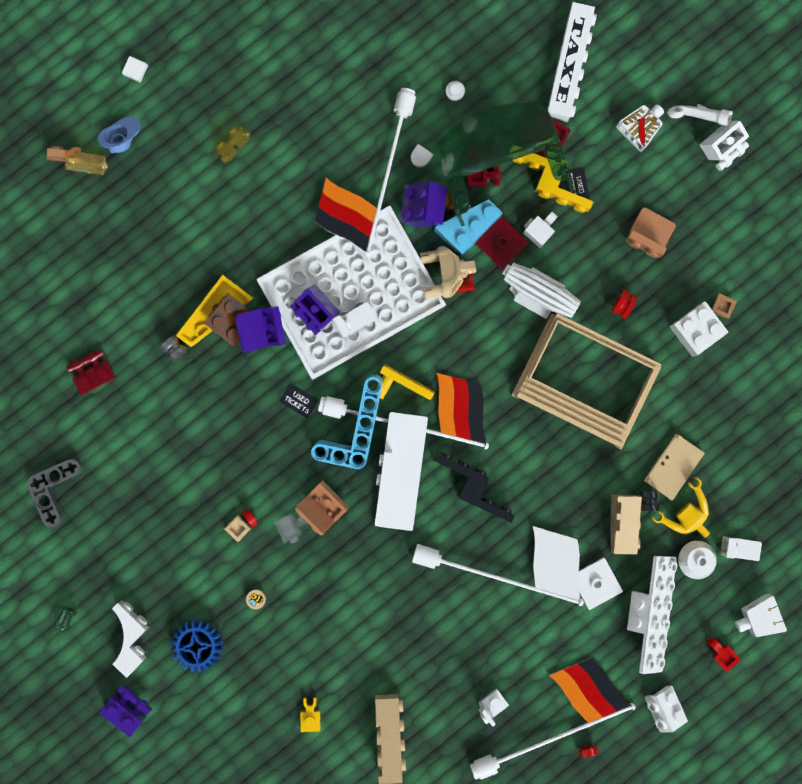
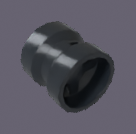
[639,491,659,511]

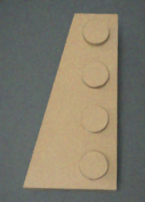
[375,694,406,784]

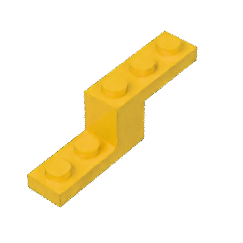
[508,145,593,213]

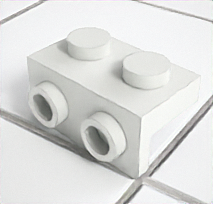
[645,686,688,732]

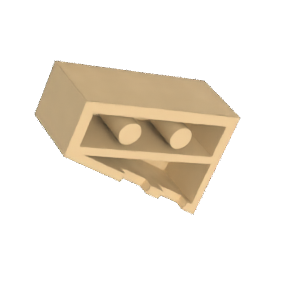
[611,495,642,554]

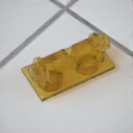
[215,126,251,164]
[65,150,107,175]

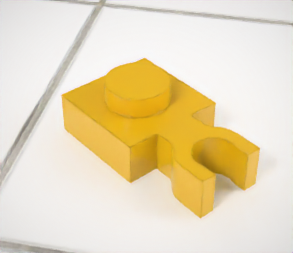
[300,697,321,732]

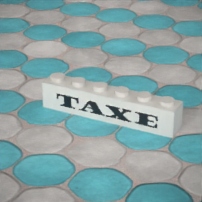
[546,2,597,122]

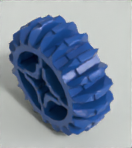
[171,619,223,672]

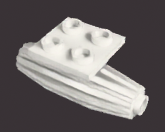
[502,263,581,319]

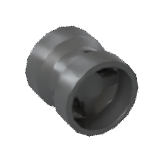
[160,335,187,362]

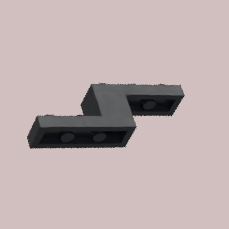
[433,452,515,523]

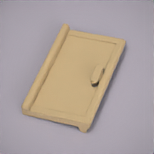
[644,434,705,501]

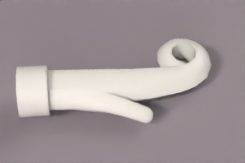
[667,104,733,126]

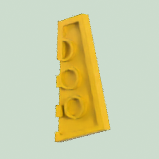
[176,275,253,347]

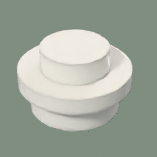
[446,81,465,101]

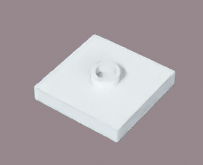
[578,557,623,610]

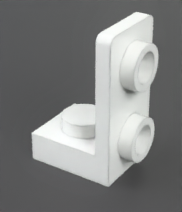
[334,302,377,338]
[720,536,762,561]
[479,689,509,726]

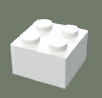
[669,302,728,357]

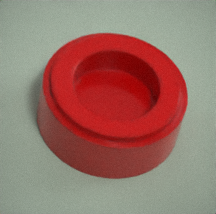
[242,509,258,528]
[578,745,599,758]

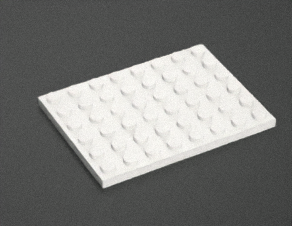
[257,206,446,380]

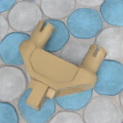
[420,246,476,299]

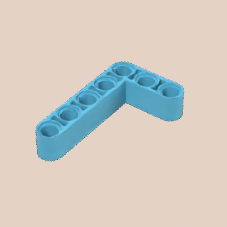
[311,374,383,469]

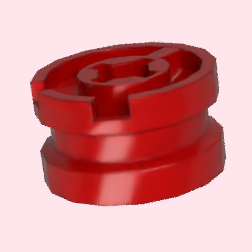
[611,289,638,319]

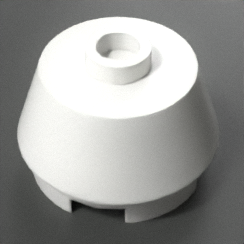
[678,541,717,579]

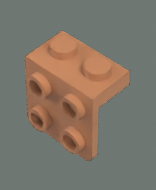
[625,208,676,258]
[295,481,349,535]

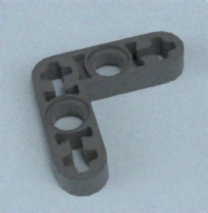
[27,459,82,527]

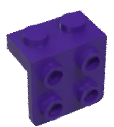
[235,306,286,353]

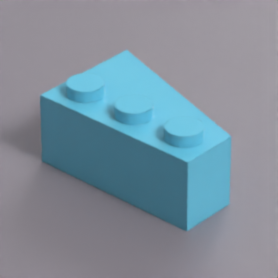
[434,200,502,257]

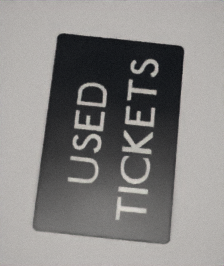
[563,168,590,200]
[280,384,318,419]

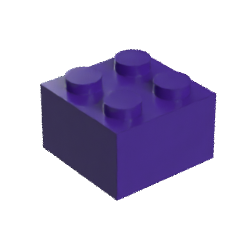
[400,182,447,227]

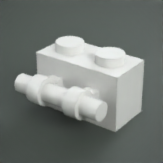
[700,121,749,171]

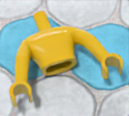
[651,477,710,538]

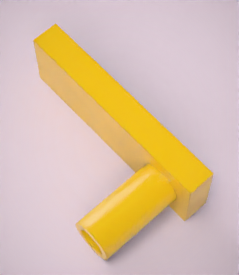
[376,364,435,400]

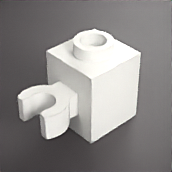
[523,212,558,248]

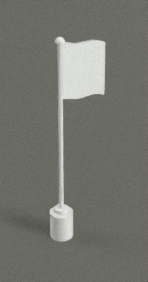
[412,526,584,606]

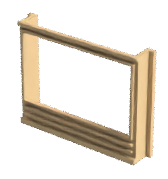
[511,313,662,449]

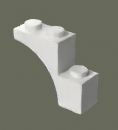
[112,601,149,678]

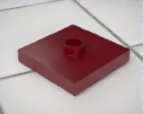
[475,216,529,270]

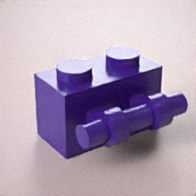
[290,284,341,336]
[99,685,152,737]

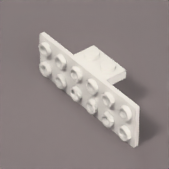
[375,412,428,531]
[627,556,677,674]

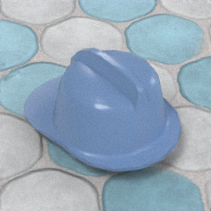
[97,116,141,153]

